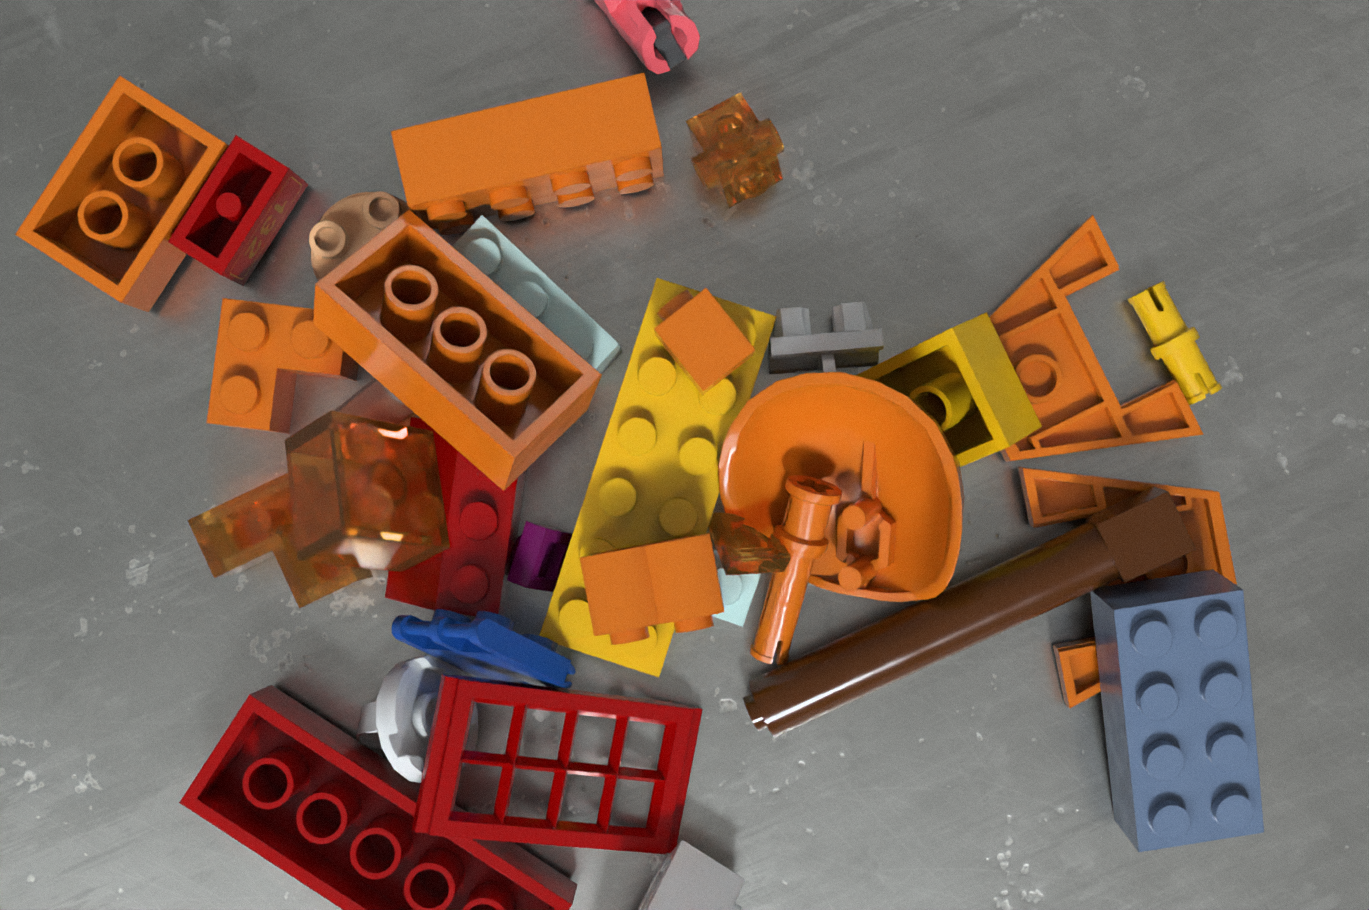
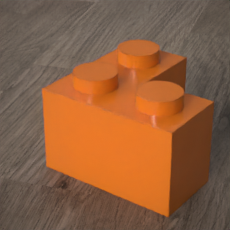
[207,298,359,434]

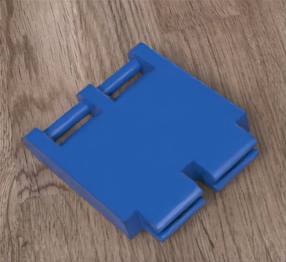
[391,609,576,689]

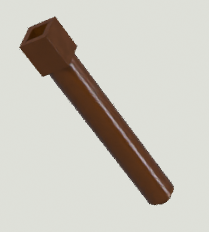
[743,486,1196,737]

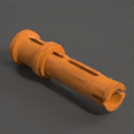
[750,475,843,665]

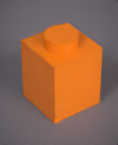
[654,288,755,396]

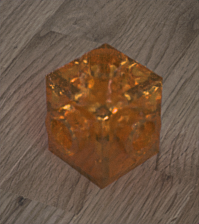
[686,92,784,208]

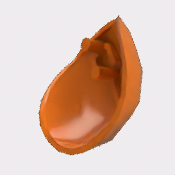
[718,372,965,602]

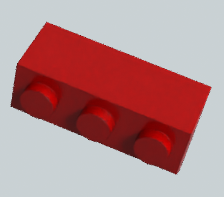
[385,417,527,617]

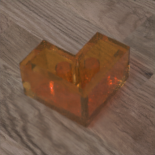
[187,465,373,608]

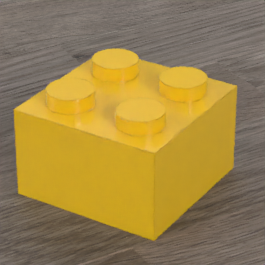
[856,312,1042,467]

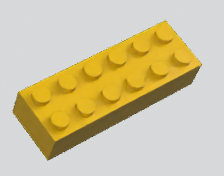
[539,278,777,678]

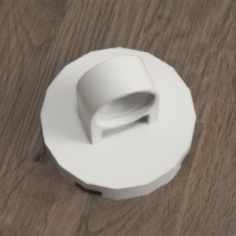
[356,655,478,783]

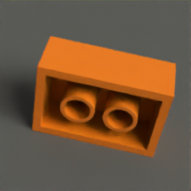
[15,75,229,312]

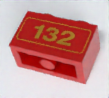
[168,135,308,286]

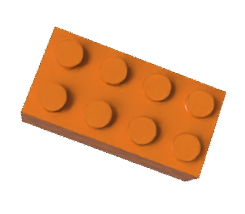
[391,73,664,235]
[313,210,602,491]

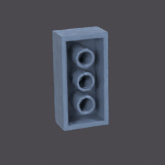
[1090,569,1264,852]

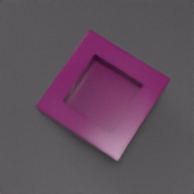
[507,521,572,592]

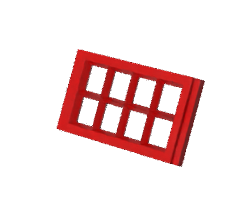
[412,674,703,855]

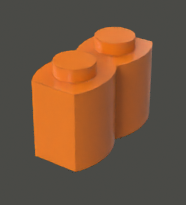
[580,532,724,645]

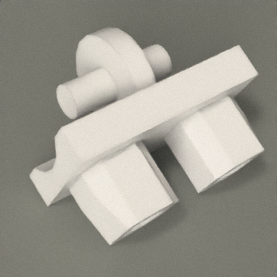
[768,302,884,376]

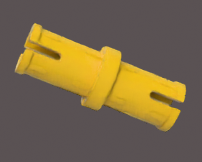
[1127,280,1223,405]

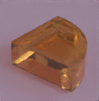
[708,512,791,575]

